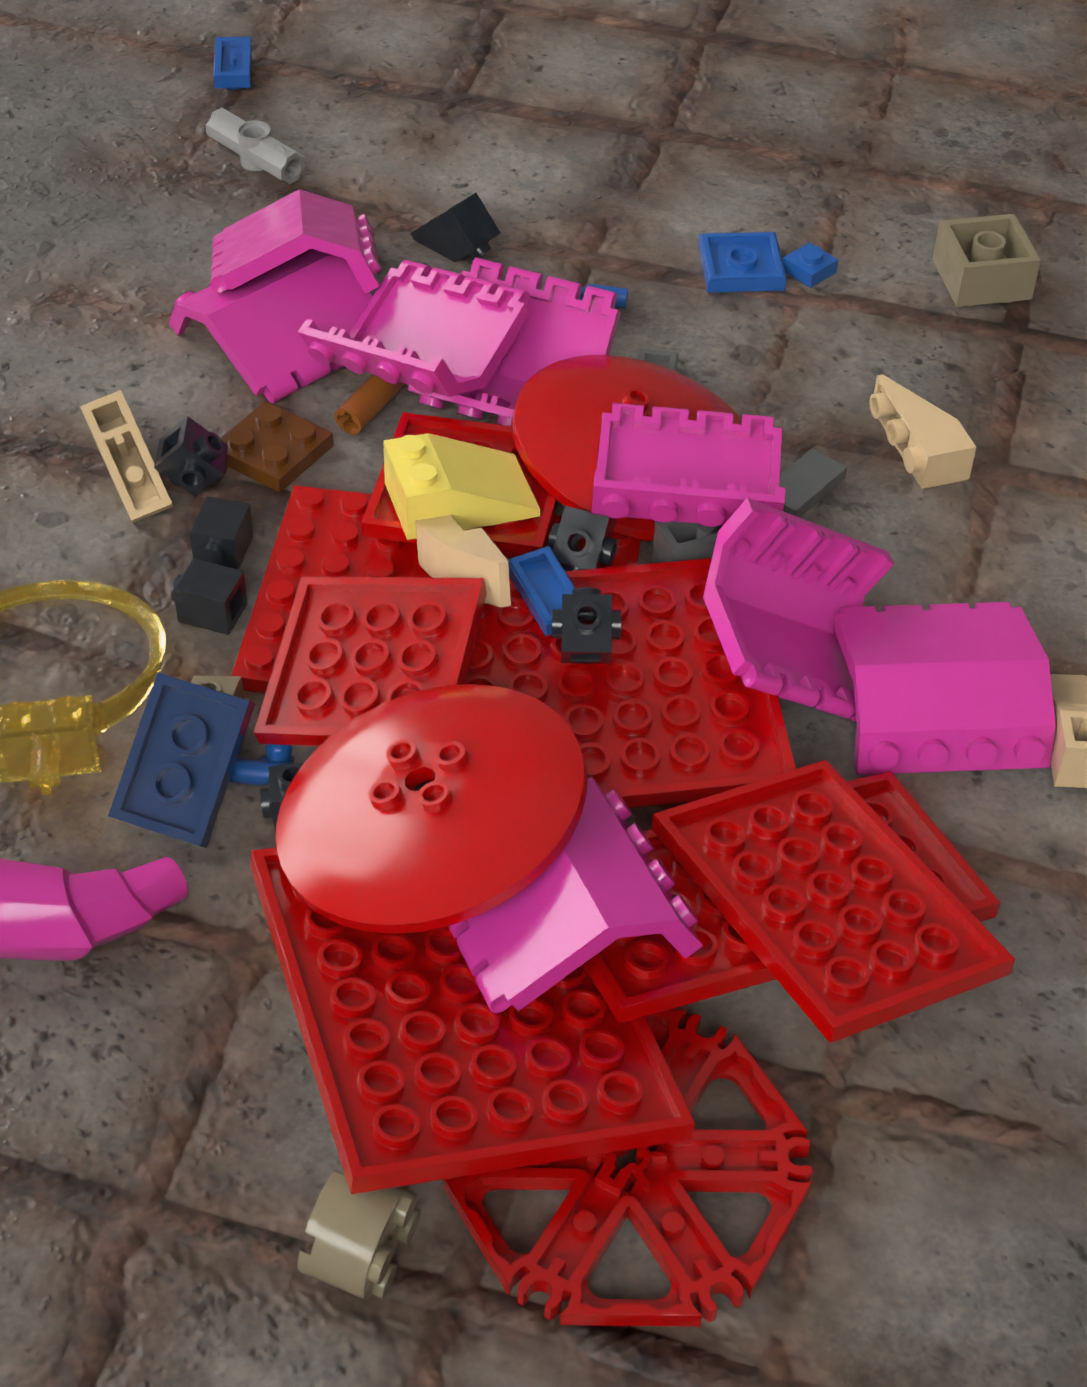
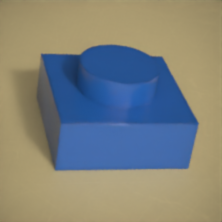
[783,242,838,288]

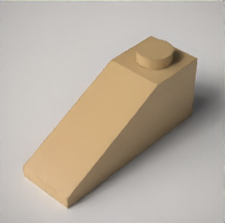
[80,390,173,524]

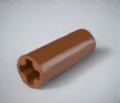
[334,374,406,435]

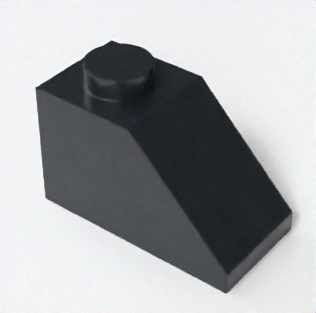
[410,192,501,262]

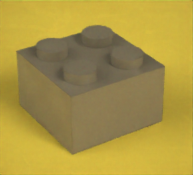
[932,214,1041,307]

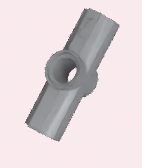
[206,107,306,185]

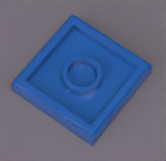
[698,232,786,292]

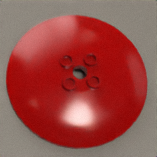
[512,355,741,541]
[276,684,587,934]

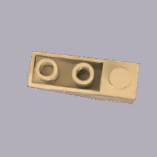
[869,374,976,489]
[1050,674,1087,788]

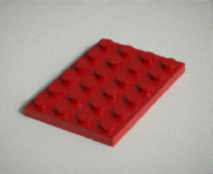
[651,760,1015,1043]

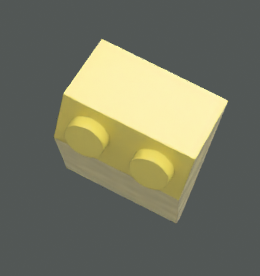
[383,433,540,540]

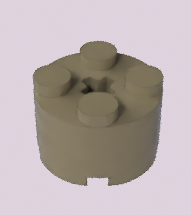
[297,1170,421,1300]

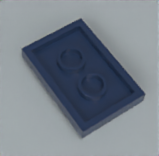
[108,672,255,848]

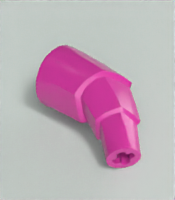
[0,857,188,961]

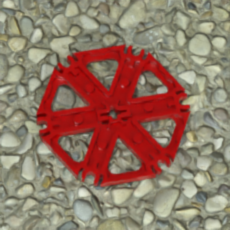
[443,1010,813,1327]

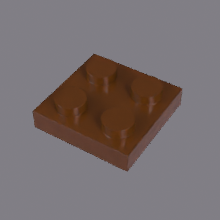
[221,401,334,493]

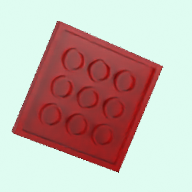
[362,412,558,557]
[254,577,486,746]

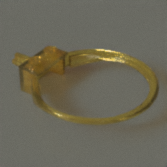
[0,580,166,795]

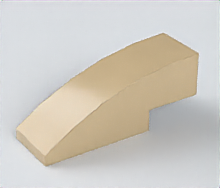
[415,515,511,608]

